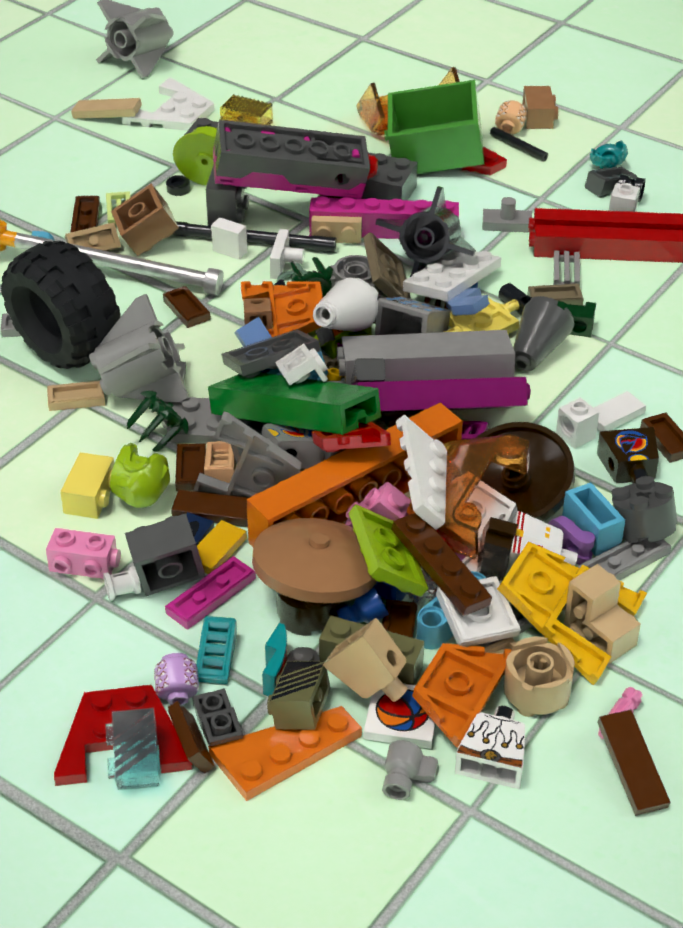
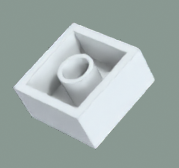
[211,217,247,260]

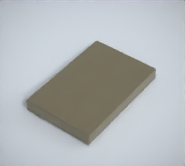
[363,232,411,299]

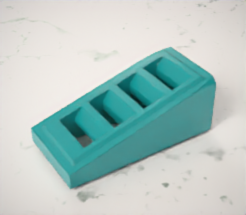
[196,616,237,685]

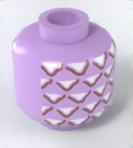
[154,653,199,705]

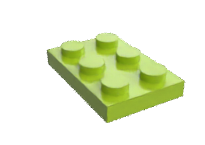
[349,504,429,597]

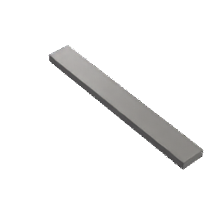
[469,537,671,647]

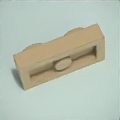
[311,216,362,244]
[65,222,121,251]

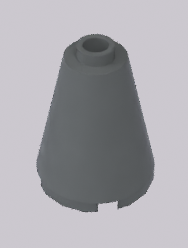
[513,296,574,371]

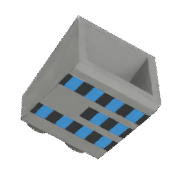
[375,296,451,335]

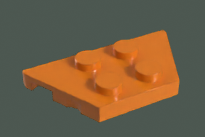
[412,643,512,748]

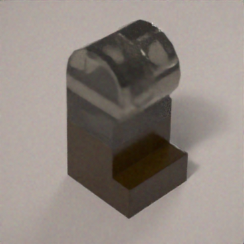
[476,517,518,583]

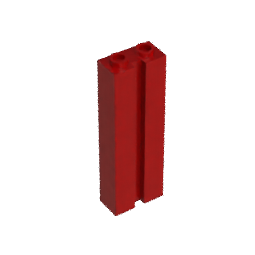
[528,208,683,263]

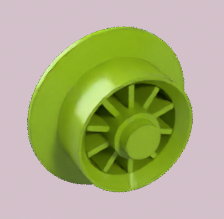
[173,126,217,185]

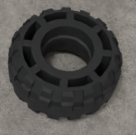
[1,241,121,369]

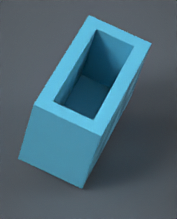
[562,482,625,556]

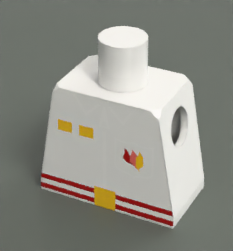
[502,511,578,574]

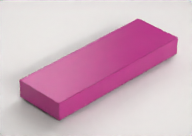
[165,556,256,630]

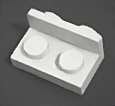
[275,344,328,385]

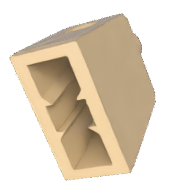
[323,618,408,702]

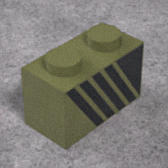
[267,661,331,730]

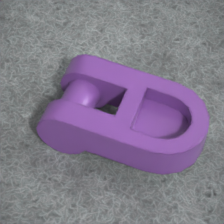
[548,516,595,565]

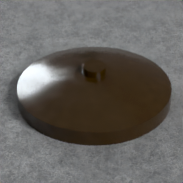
[455,422,575,521]

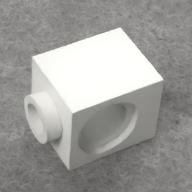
[609,183,640,212]
[556,397,600,449]

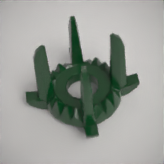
[291,257,333,297]
[126,390,189,452]

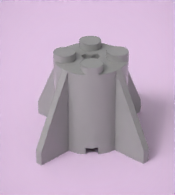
[96,0,174,79]
[89,294,190,402]

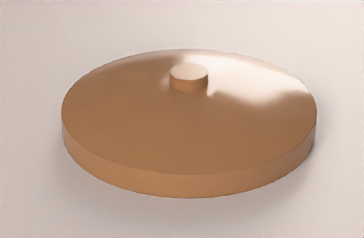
[252,518,377,603]

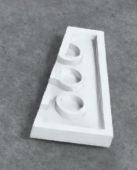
[396,415,447,530]

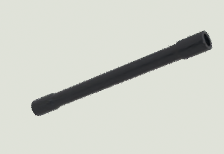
[171,221,337,253]

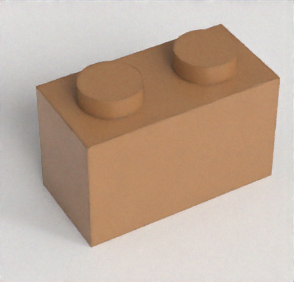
[522,86,558,129]

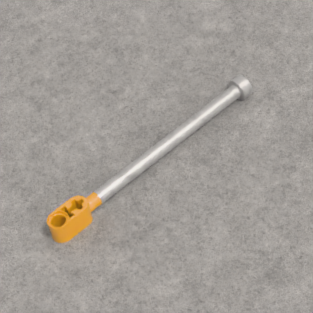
[0,220,224,296]

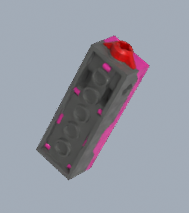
[213,120,378,199]

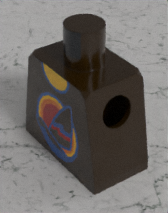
[597,427,659,484]

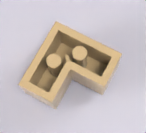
[564,564,641,664]

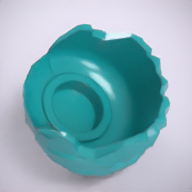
[590,140,628,169]

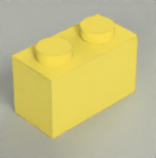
[60,452,114,519]

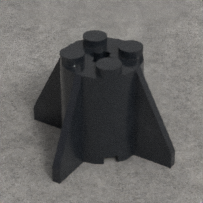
[375,186,476,277]

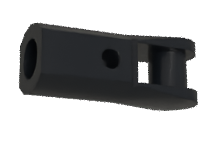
[498,283,532,316]

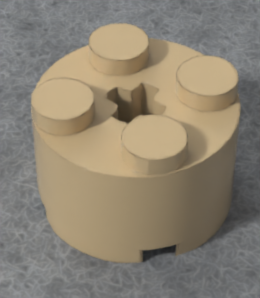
[504,636,575,717]

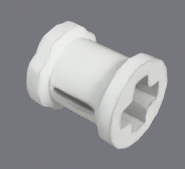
[103,566,141,601]

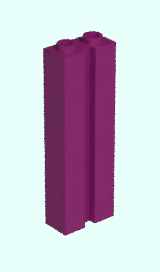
[350,377,531,413]

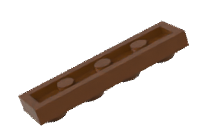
[391,513,492,616]

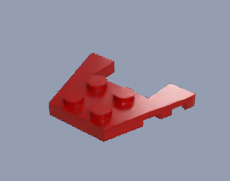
[54,685,193,786]

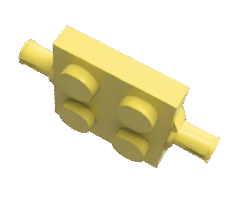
[444,297,520,334]

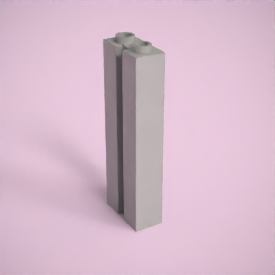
[337,330,515,384]

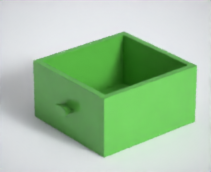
[384,80,484,174]

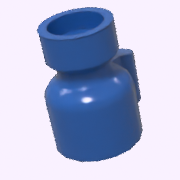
[336,586,389,624]

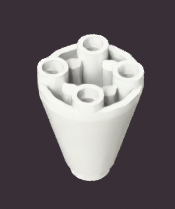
[313,277,378,332]

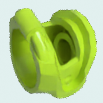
[110,443,170,508]

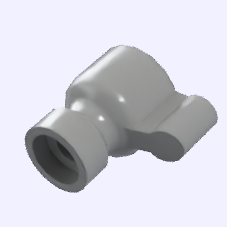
[382,740,438,800]

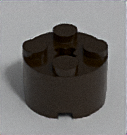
[276,592,341,636]

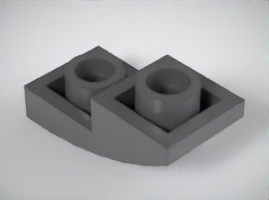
[192,688,243,747]

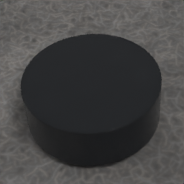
[166,175,190,196]

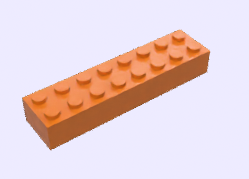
[246,403,463,547]

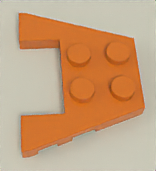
[241,281,323,337]

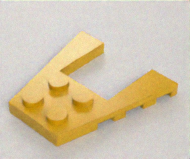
[497,541,647,685]

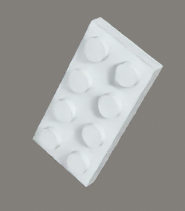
[403,250,501,302]

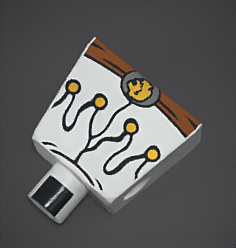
[455,706,526,790]

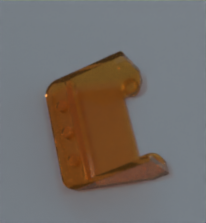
[407,434,530,559]

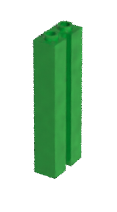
[208,373,381,435]

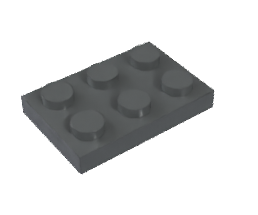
[221,329,321,378]

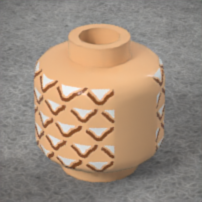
[495,100,527,134]

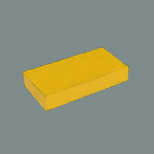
[197,520,247,574]

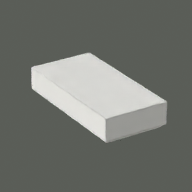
[594,391,647,431]

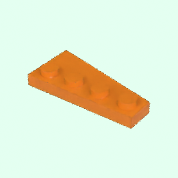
[208,706,362,801]

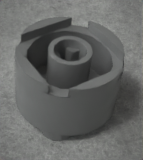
[611,476,678,543]

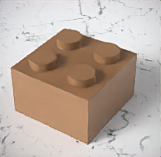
[111,183,179,256]

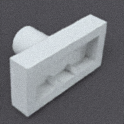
[270,229,305,279]

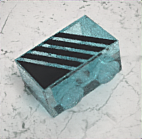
[106,708,160,790]

